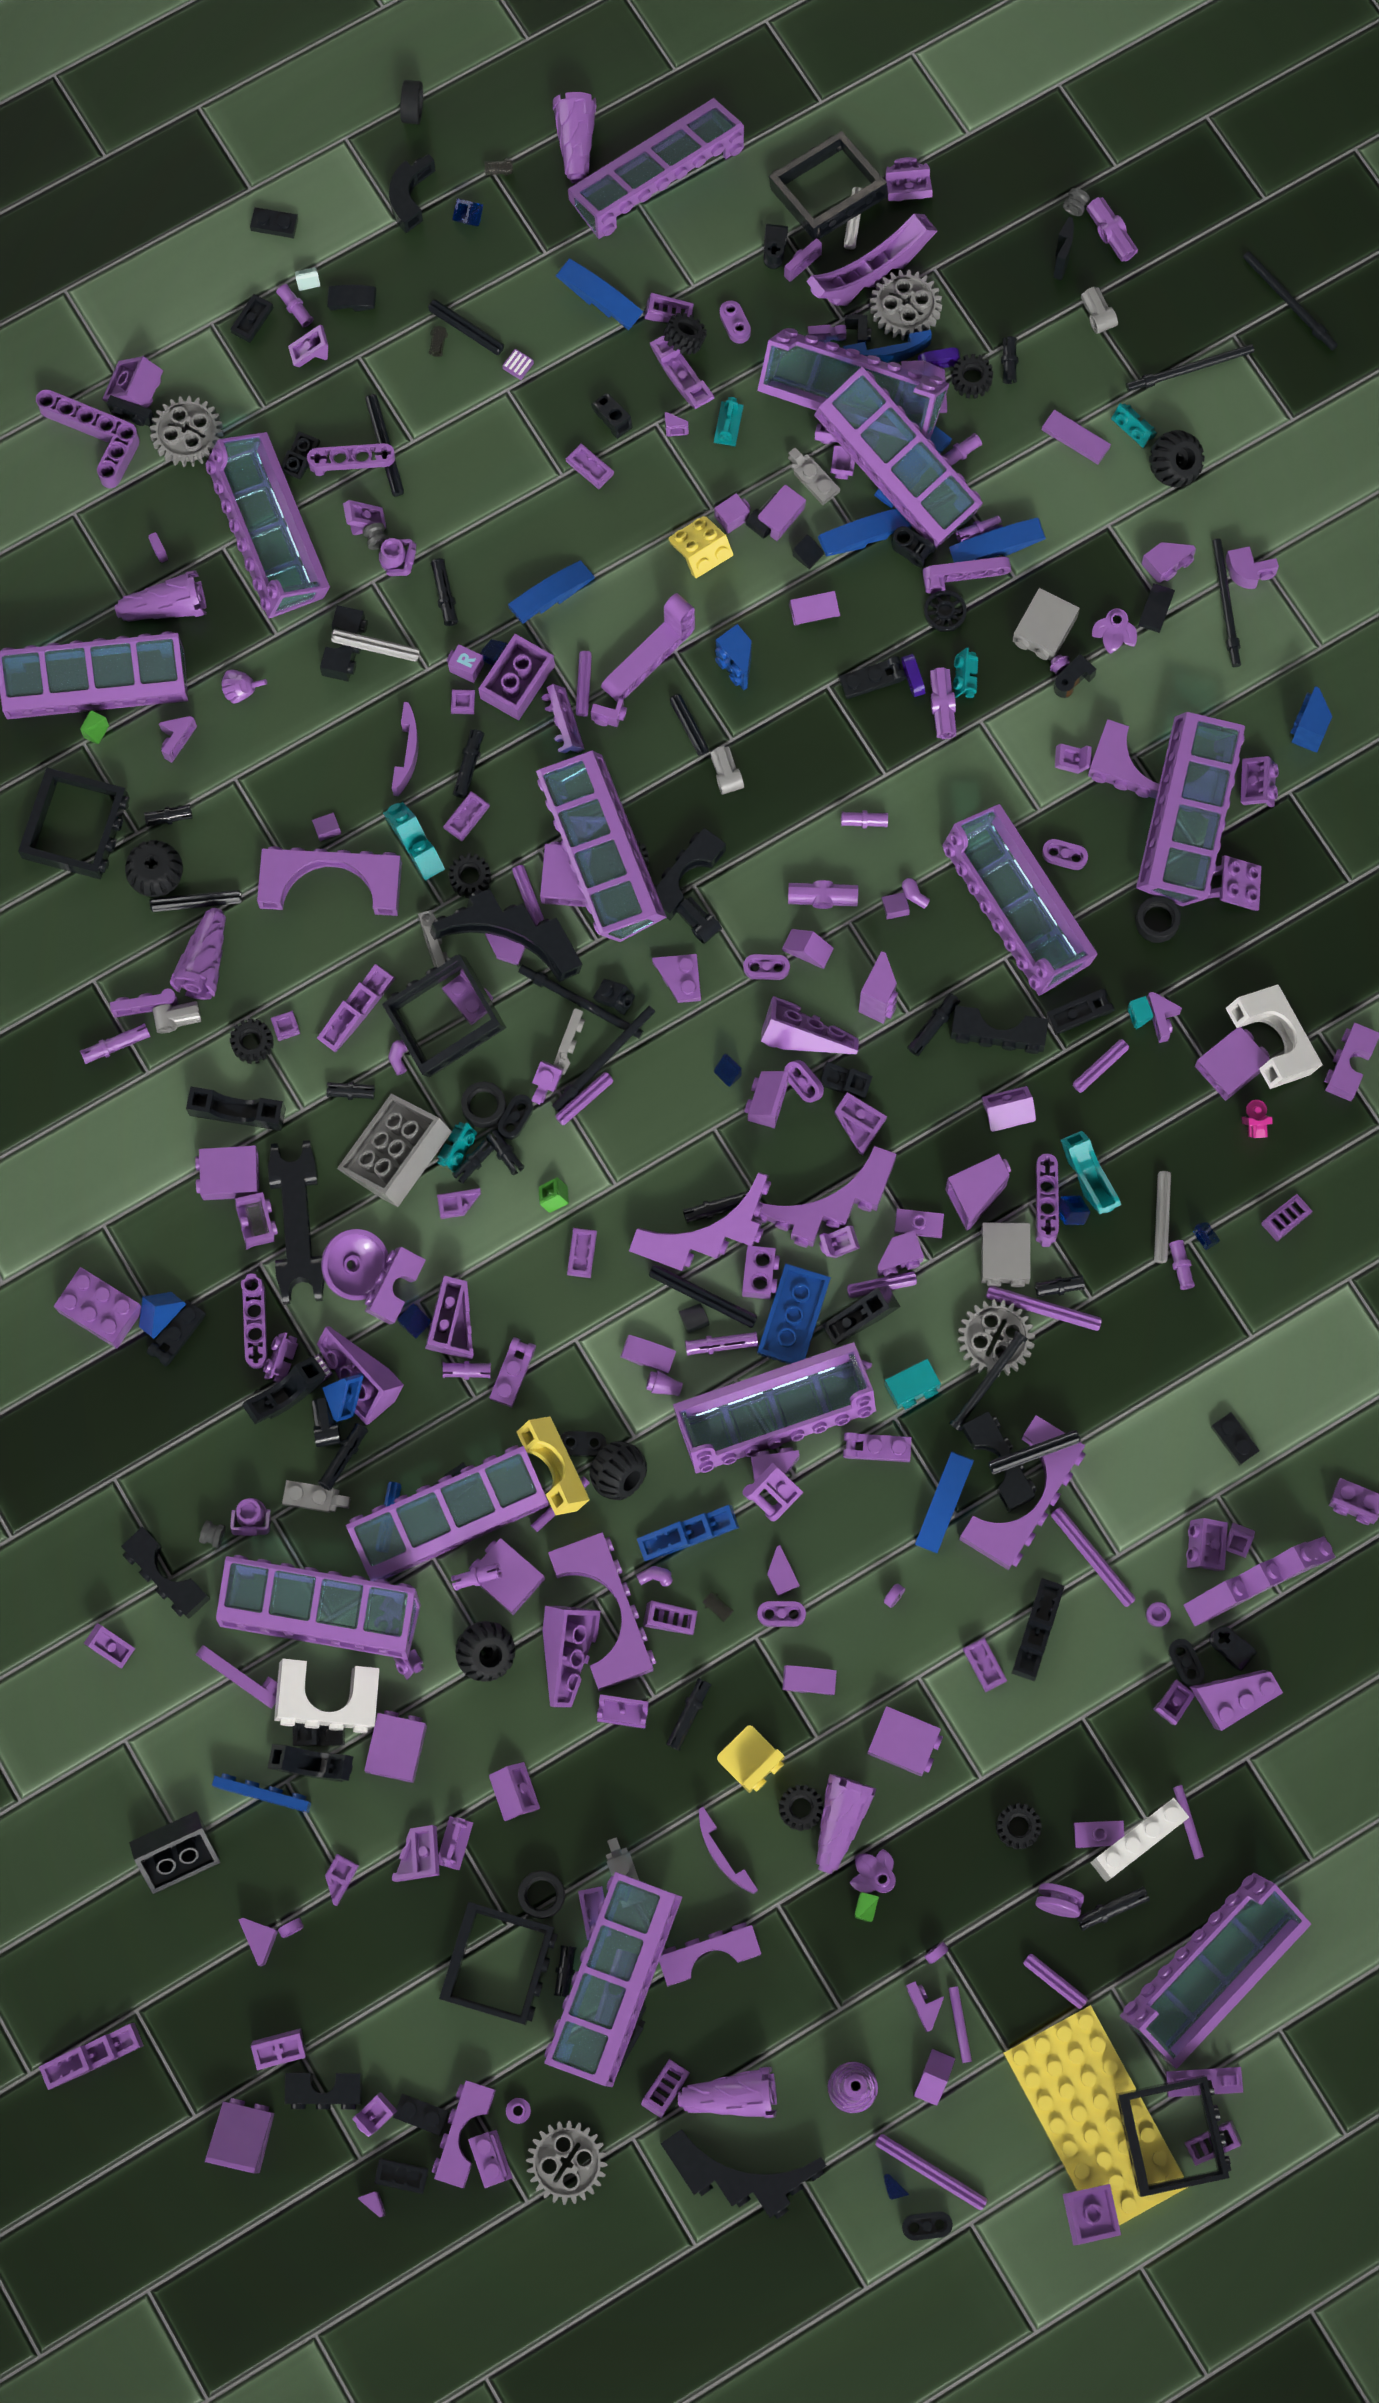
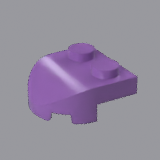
[886,157,932,201]

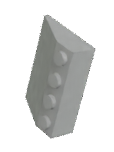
[337,1094,452,1207]

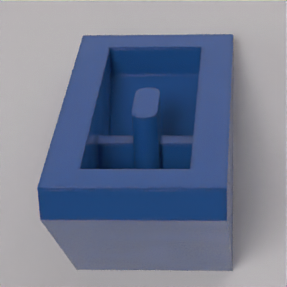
[139,1292,186,1339]
[323,1373,364,1422]

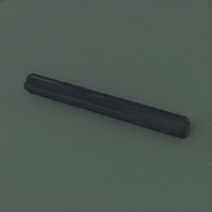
[365,394,404,497]
[649,1265,757,1328]

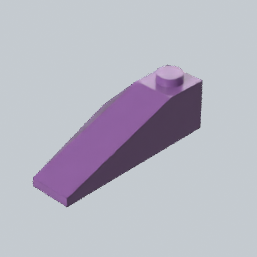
[761,996,859,1054]
[317,1326,404,1425]
[543,1606,601,1707]

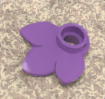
[1092,608,1137,654]
[850,1849,896,1894]

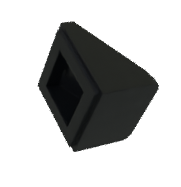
[793,534,824,570]
[679,1303,710,1334]

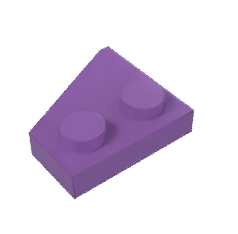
[652,954,701,1003]
[834,1092,887,1156]
[392,1825,440,1882]

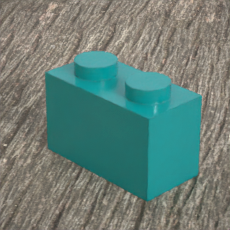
[884,1359,941,1410]

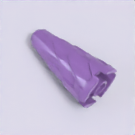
[553,92,597,184]
[115,570,207,622]
[170,908,226,1000]
[816,1774,876,1874]
[828,2062,878,2113]
[678,2067,777,2118]

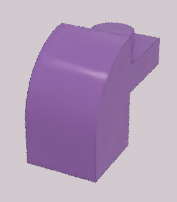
[1225,546,1279,589]

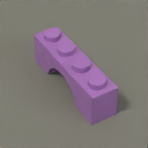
[659,1922,761,1987]
[432,2081,496,2188]

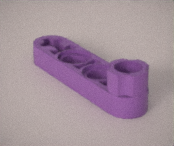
[307,443,395,476]
[922,557,1011,595]
[1035,1153,1059,1247]
[241,1274,268,1369]
[195,1645,277,1709]

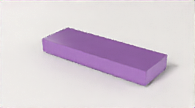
[1042,410,1111,465]

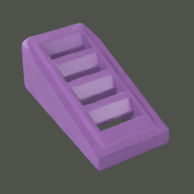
[644,293,694,323]
[1261,1194,1313,1242]
[643,1601,698,1635]
[641,2059,690,2118]
[1184,2120,1242,2166]

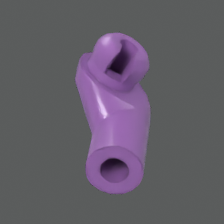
[902,878,930,909]
[388,1040,408,1075]
[636,1566,673,1587]

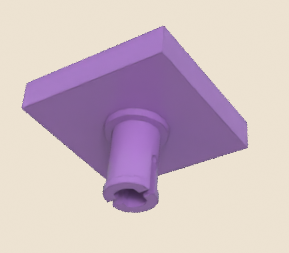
[1063,2184,1121,2245]

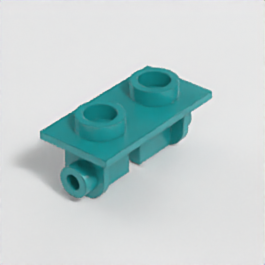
[714,397,744,446]
[1111,403,1157,448]
[953,648,978,698]
[437,1122,477,1172]

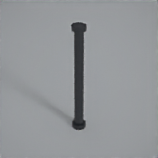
[949,1330,1028,1432]

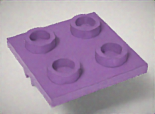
[1208,855,1261,911]

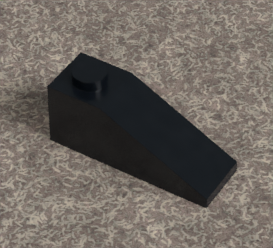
[823,1287,901,1345]

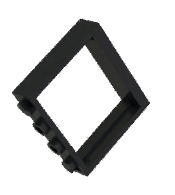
[769,131,888,240]
[18,767,130,880]
[382,954,507,1078]
[439,1902,558,2025]
[1116,2075,1231,2197]

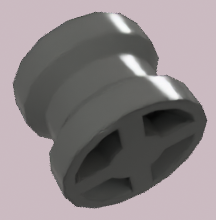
[1063,188,1090,216]
[363,523,389,550]
[199,1520,226,1548]

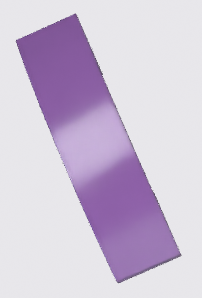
[650,336,715,409]
[392,702,419,796]
[699,1807,758,1894]

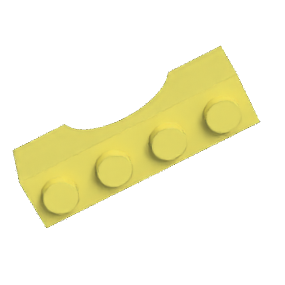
[517,1416,590,1515]

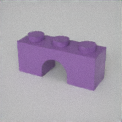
[1324,1022,1379,1101]
[365,1247,426,1324]

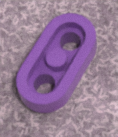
[720,300,751,343]
[1042,839,1088,870]
[743,954,790,980]
[784,1060,824,1102]
[757,1601,806,1627]

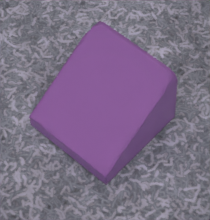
[665,412,689,437]
[312,813,341,841]
[882,892,910,919]
[1226,1523,1255,1558]
[358,2191,386,2217]

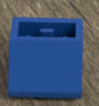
[715,624,752,690]
[1291,686,1332,753]

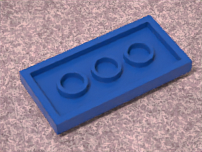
[757,1263,831,1364]

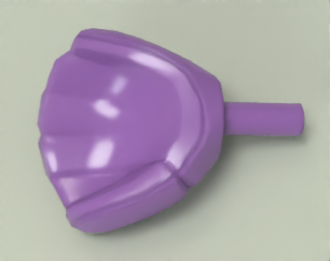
[221,669,267,704]

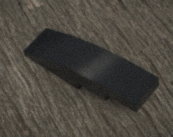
[1011,1578,1065,1681]

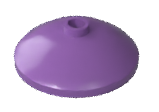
[321,1229,389,1300]

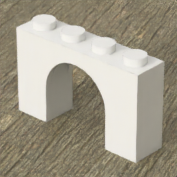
[1226,984,1323,1089]
[274,1659,379,1733]
[1090,1798,1189,1882]

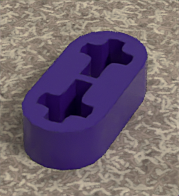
[917,347,960,368]
[901,654,925,697]

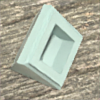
[295,267,320,291]

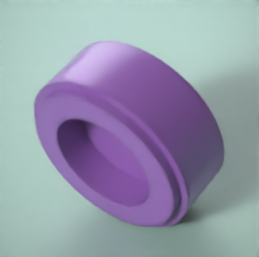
[884,1584,905,1608]
[1146,1602,1171,1627]
[278,1918,304,1938]
[924,1942,949,1964]

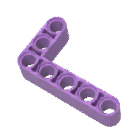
[36,389,140,488]
[601,593,695,703]

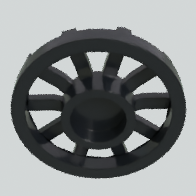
[924,590,967,632]

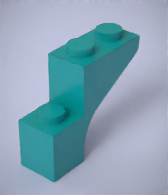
[383,802,445,880]
[1061,1131,1121,1214]

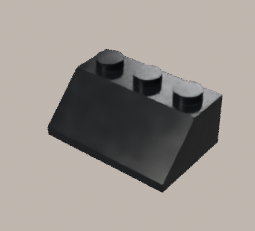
[129,1811,221,1894]

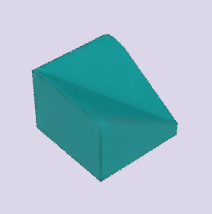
[1127,996,1153,1029]

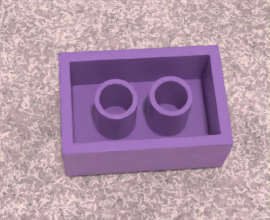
[479,634,555,721]
[54,1267,141,1349]

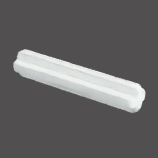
[844,187,863,250]

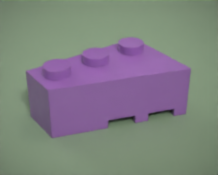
[425,1276,474,1360]
[1190,1670,1283,1731]

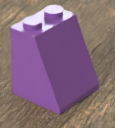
[945,1154,1011,1231]
[205,2098,274,2173]

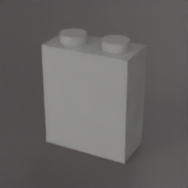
[1012,588,1080,660]
[981,1223,1031,1288]

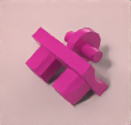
[1242,1099,1273,1138]

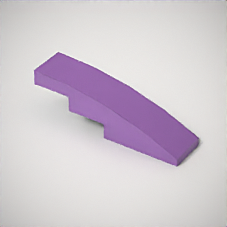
[317,964,395,1052]
[39,2023,144,2090]

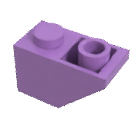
[1141,542,1196,584]
[877,1230,924,1277]
[751,1448,799,1482]

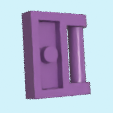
[743,1463,803,1521]

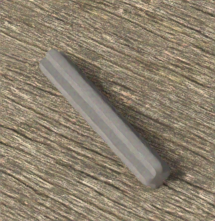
[331,629,419,662]
[1154,1171,1171,1263]

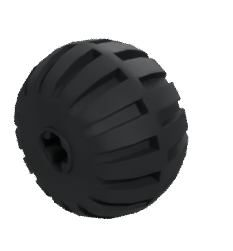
[1149,430,1205,487]
[125,840,183,897]
[589,1441,647,1500]
[455,1621,515,1682]

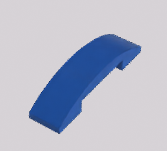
[843,330,932,363]

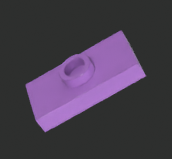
[784,238,822,282]
[566,444,614,490]
[443,791,490,841]
[894,1209,944,1238]
[567,1228,597,1278]
[962,1637,1007,1693]
[1074,1821,1124,1848]
[578,1886,612,1941]

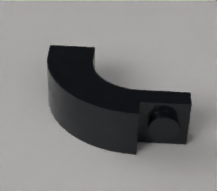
[389,154,436,233]
[242,1356,327,1424]
[268,1744,353,1782]

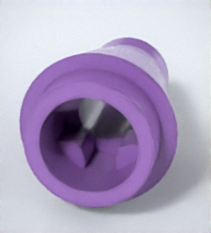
[646,1370,683,1396]

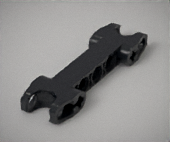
[268,1140,325,1305]

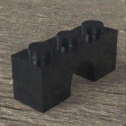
[320,605,368,682]
[285,2073,363,2110]

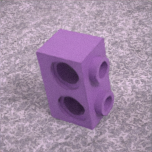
[742,1245,780,1300]

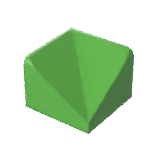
[80,711,109,744]
[539,1177,569,1213]
[854,1892,879,1922]

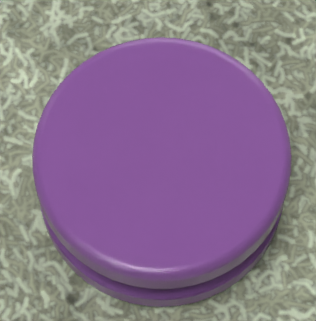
[1035,1883,1084,1918]

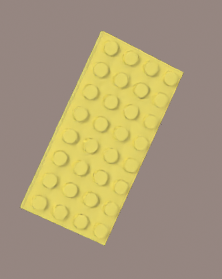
[1003,2005,1188,2225]

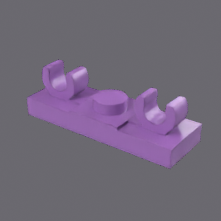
[542,684,584,753]
[1165,2067,1243,2097]

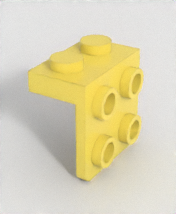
[669,516,733,578]
[717,1725,785,1793]

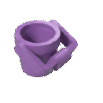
[379,538,416,576]
[230,1498,271,1536]

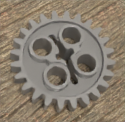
[870,270,942,340]
[150,396,224,467]
[957,1299,1035,1377]
[526,2121,608,2205]

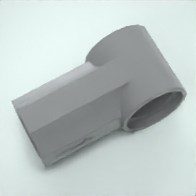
[1081,287,1118,334]
[710,746,744,795]
[152,1001,201,1033]

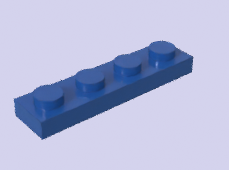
[212,1773,311,1813]

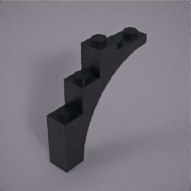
[430,889,583,982]
[660,2129,827,2219]

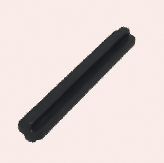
[428,300,504,355]
[150,890,242,912]
[988,1430,1080,1474]

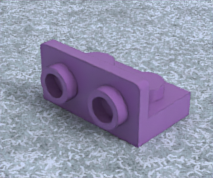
[1241,756,1279,807]
[442,969,493,1025]
[1328,1478,1379,1525]
[1186,1518,1228,1571]

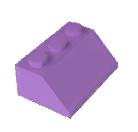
[859,951,898,1024]

